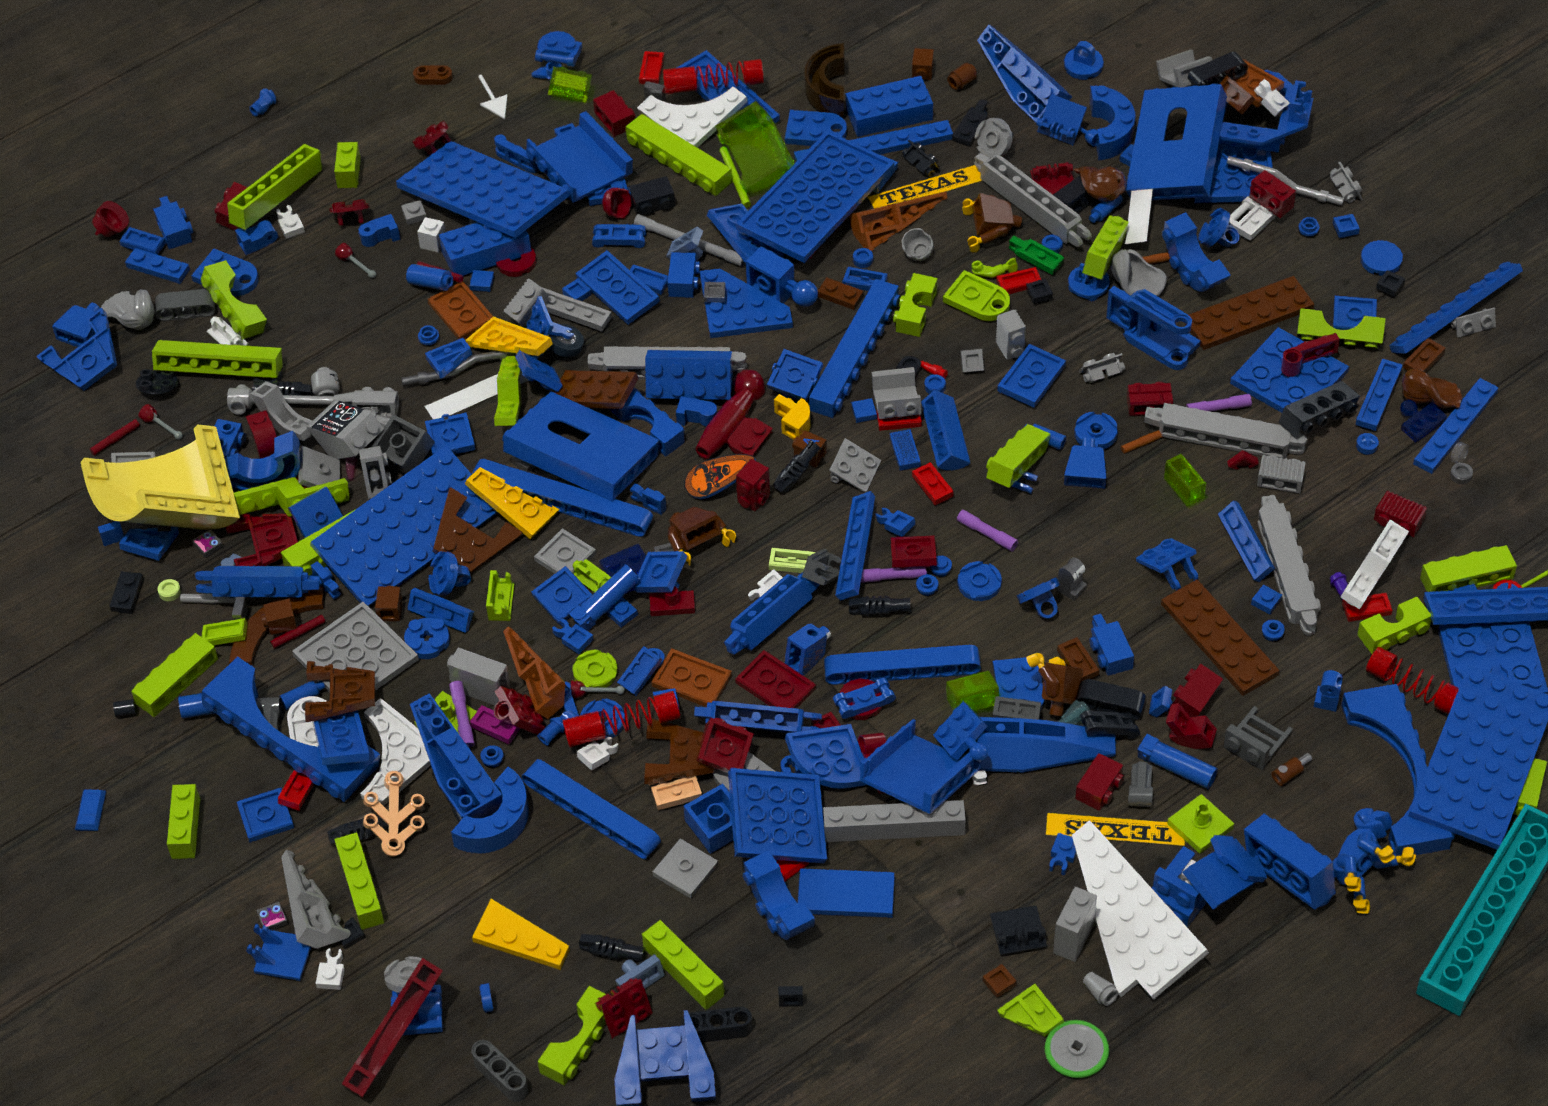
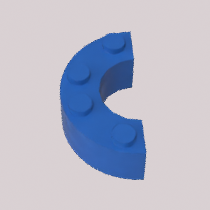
[1090,85,1135,160]
[1162,212,1231,292]
[224,431,300,491]
[451,767,529,853]
[743,850,815,940]

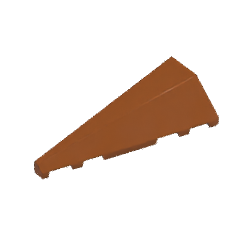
[849,191,948,251]
[503,626,565,719]

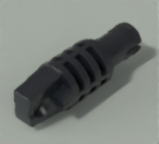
[253,381,313,396]
[773,440,822,494]
[849,596,911,616]
[327,817,389,846]
[579,934,646,962]

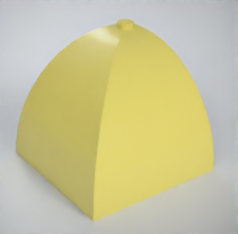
[81,424,240,530]

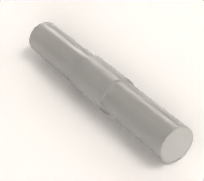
[180,594,236,604]

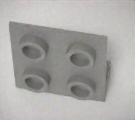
[829,438,881,493]

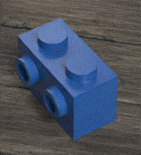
[214,419,246,458]

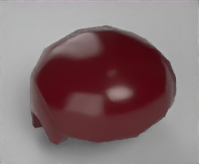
[602,187,631,218]
[732,370,766,400]

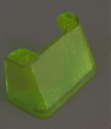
[716,101,795,193]

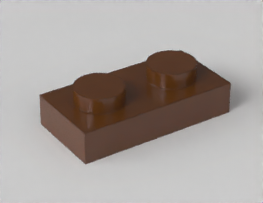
[1220,76,1255,114]
[818,277,864,310]
[1403,338,1445,373]
[1057,637,1099,683]

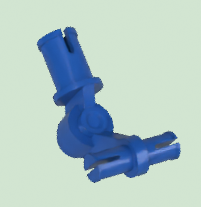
[537,682,579,746]

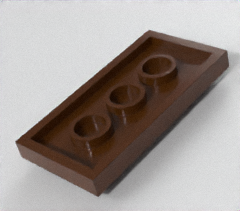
[554,370,639,409]

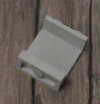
[1156,50,1212,87]
[872,367,921,419]

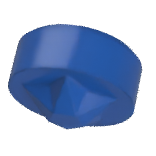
[1356,433,1379,454]

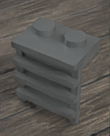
[1224,706,1293,771]

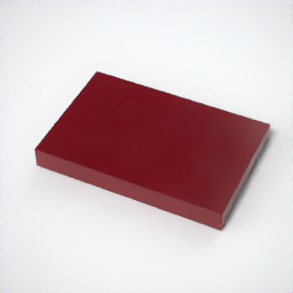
[735,650,816,709]

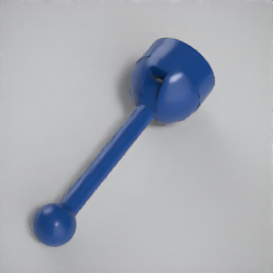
[1079,127,1097,147]

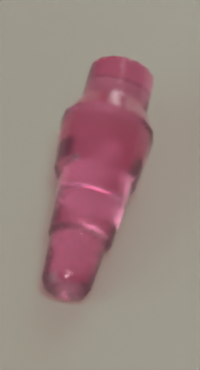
[345,456,357,480]

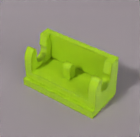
[486,570,515,621]

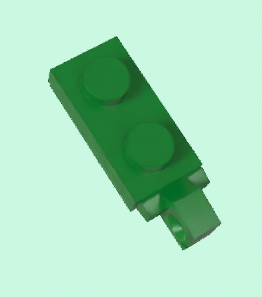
[1009,236,1064,275]

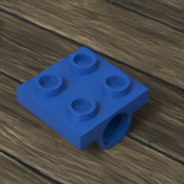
[391,985,443,1035]

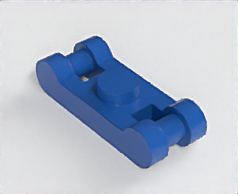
[494,135,539,173]
[592,224,646,248]
[833,678,896,719]

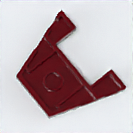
[226,514,298,566]

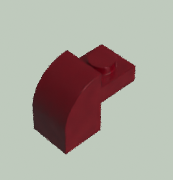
[246,410,277,459]
[1166,703,1217,749]

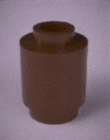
[947,63,977,90]

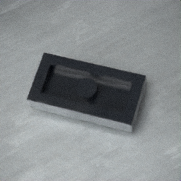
[109,571,144,614]

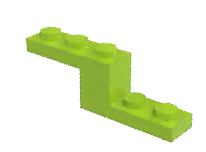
[494,356,522,426]
[234,477,349,517]

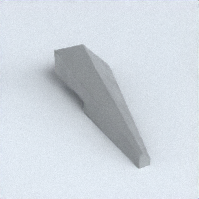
[281,850,351,948]

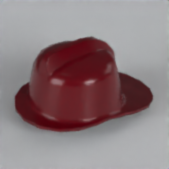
[92,201,129,237]

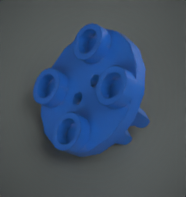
[1068,263,1110,301]

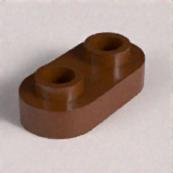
[413,65,453,85]

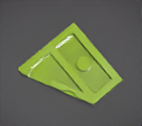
[997,984,1064,1037]

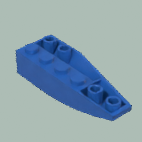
[977,25,1072,123]
[410,693,502,819]
[977,717,1115,772]

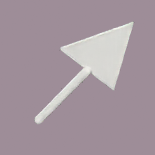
[479,75,507,119]

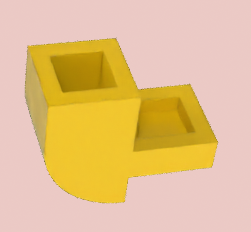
[774,394,811,440]

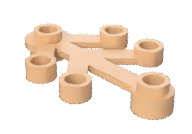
[363,771,425,857]

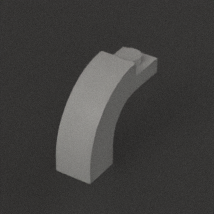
[250,381,312,441]

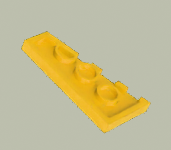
[465,317,553,356]
[465,467,559,539]
[472,899,570,970]

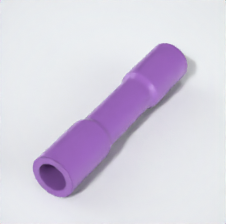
[1186,394,1252,412]
[957,510,1018,552]
[861,566,927,583]
[449,681,475,748]

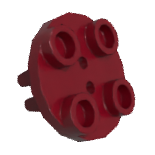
[412,121,451,156]
[329,199,370,226]

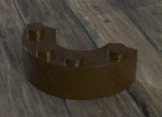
[804,43,844,117]

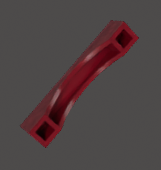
[342,958,443,1098]

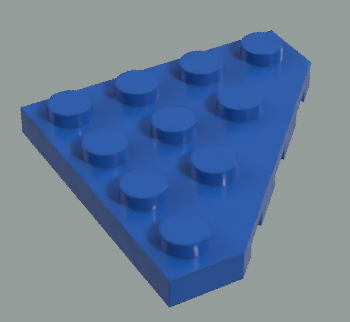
[699,269,793,338]

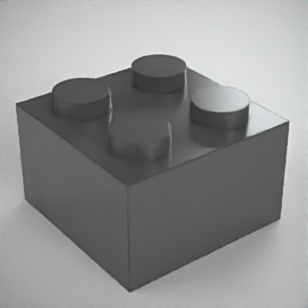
[370,414,435,474]

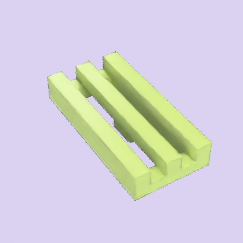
[769,548,815,573]

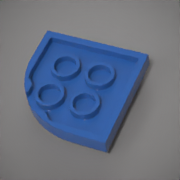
[785,724,867,789]

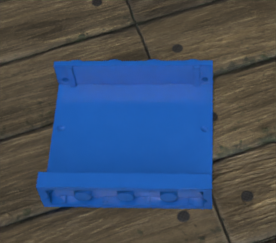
[526,111,633,203]
[860,719,981,814]

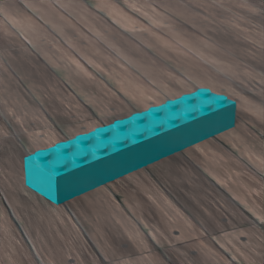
[1416,804,1548,1016]

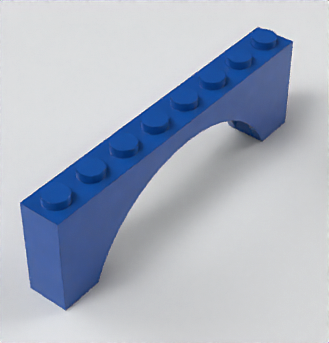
[202,657,380,802]
[1341,684,1454,856]

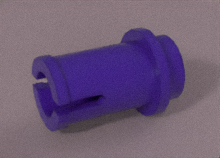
[1330,572,1348,601]

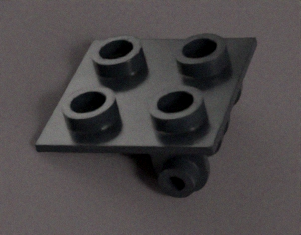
[990,905,1047,955]

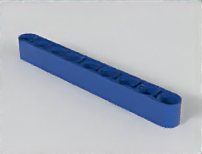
[471,459,654,537]

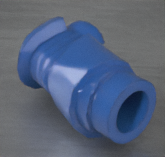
[249,88,276,116]

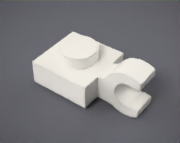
[1254,79,1289,116]

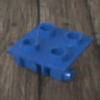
[1036,94,1087,145]

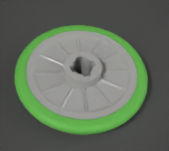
[1045,1020,1109,1078]

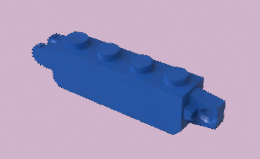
[195,566,320,597]
[724,572,820,654]
[694,701,822,733]

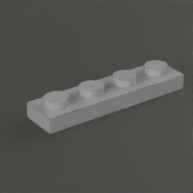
[541,287,612,331]

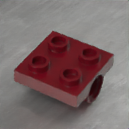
[494,686,545,735]

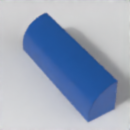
[921,390,970,470]

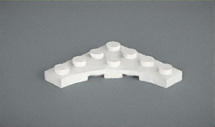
[637,87,748,148]
[360,698,431,806]

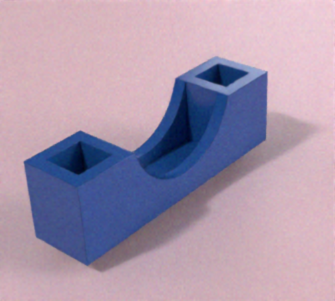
[608,387,685,457]

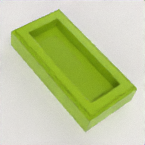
[202,618,248,645]

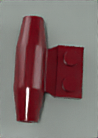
[695,389,773,459]

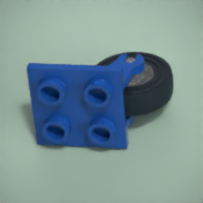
[526,296,584,357]

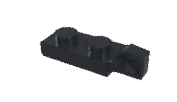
[952,99,988,147]

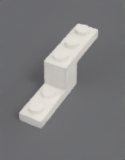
[1341,520,1409,609]

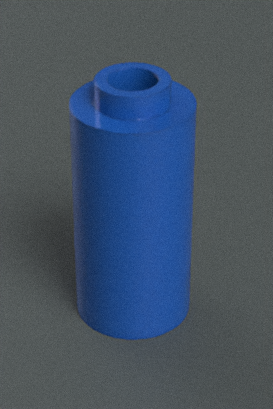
[406,264,453,291]

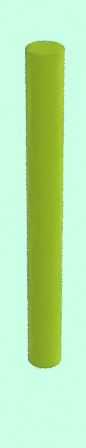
[719,146,751,208]

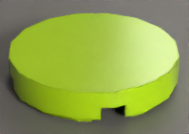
[572,650,618,688]

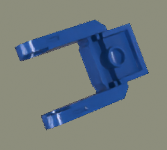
[1106,286,1192,370]

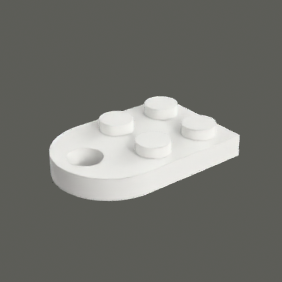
[287,696,326,747]

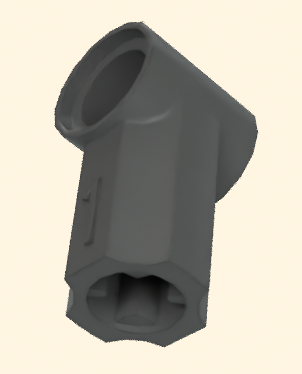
[256,697,282,730]
[1128,761,1153,807]

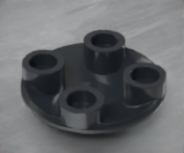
[136,369,178,394]

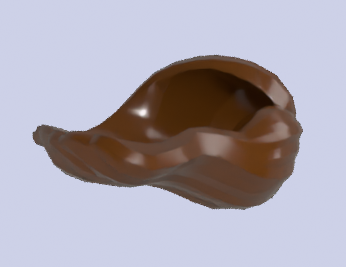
[1074,166,1127,202]
[1402,369,1462,408]

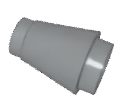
[1083,972,1118,1006]

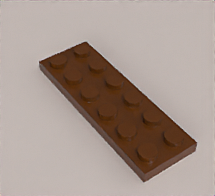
[1184,276,1314,350]
[1161,579,1280,696]

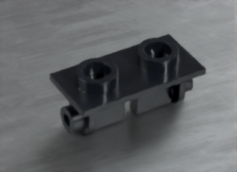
[902,140,941,177]

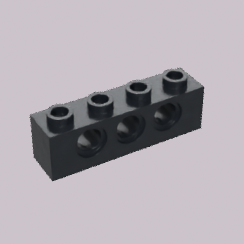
[1278,381,1360,438]

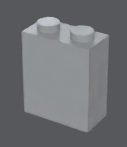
[447,648,511,705]
[1053,886,1097,962]

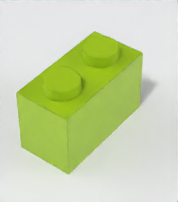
[334,142,361,188]

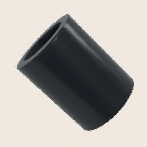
[113,699,137,718]

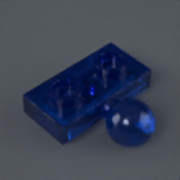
[1400,400,1447,443]

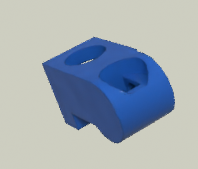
[359,214,401,247]
[235,220,278,255]
[676,396,717,427]
[1314,670,1343,712]

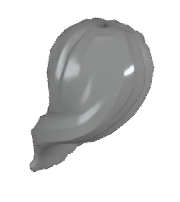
[1111,249,1167,296]
[101,289,155,330]

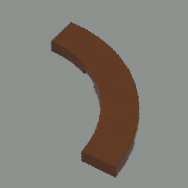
[229,586,324,666]

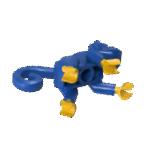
[1304,808,1416,914]

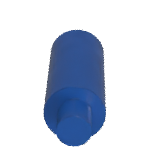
[1089,195,1123,223]
[1025,424,1067,450]
[279,680,325,710]

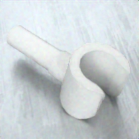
[972,770,987,785]

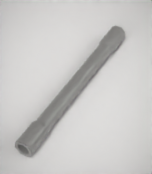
[634,214,745,267]

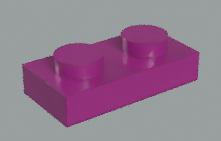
[470,705,521,744]

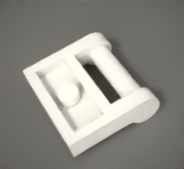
[1228,197,1275,241]

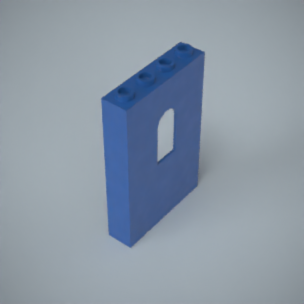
[1126,84,1227,200]
[502,391,659,501]

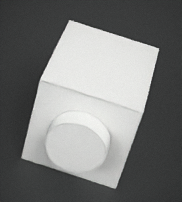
[417,217,446,253]

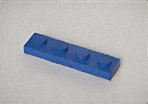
[1355,359,1403,431]
[1218,500,1275,582]

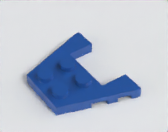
[37,308,117,391]

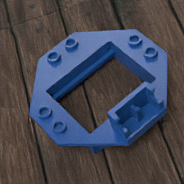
[1219,70,1313,152]

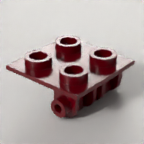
[1030,162,1074,195]
[595,978,653,1038]

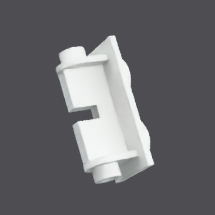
[207,316,248,346]

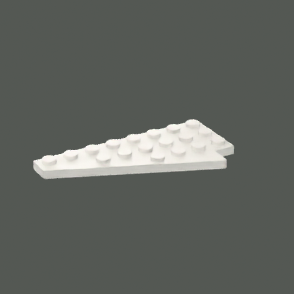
[1072,820,1209,999]

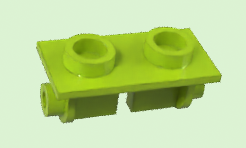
[572,559,611,592]

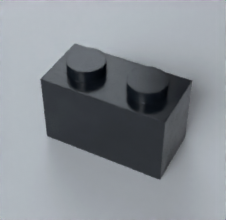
[628,176,675,216]

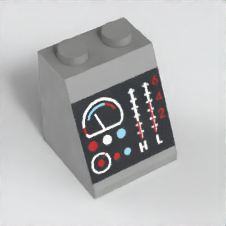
[307,400,384,459]

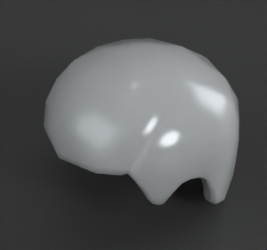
[901,228,934,261]

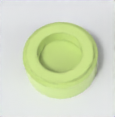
[158,579,181,601]

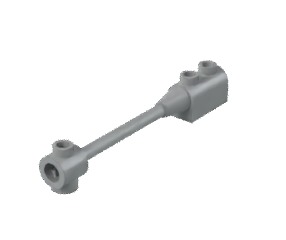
[227,384,399,418]

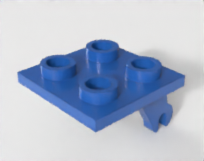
[1136,538,1198,591]
[246,924,311,981]

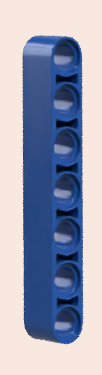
[824,645,981,685]
[522,759,661,859]

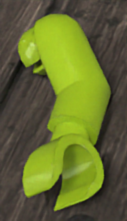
[972,258,1018,278]

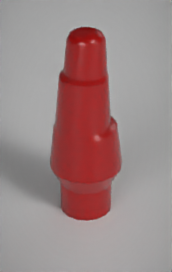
[920,361,948,378]

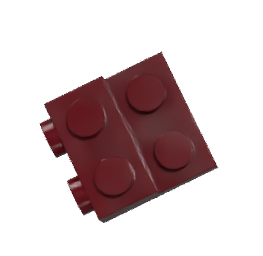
[696,718,754,773]

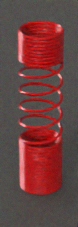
[663,59,764,94]
[1366,647,1459,715]
[563,691,680,748]

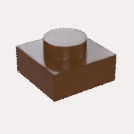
[983,964,1017,998]

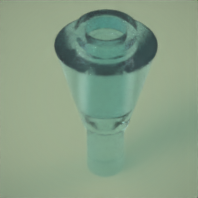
[1058,700,1090,724]

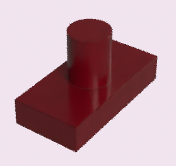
[649,586,695,616]

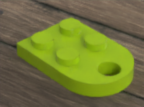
[943,270,1010,321]

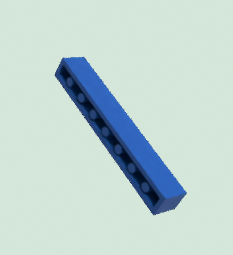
[809,279,901,418]

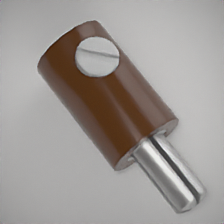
[1271,753,1312,786]

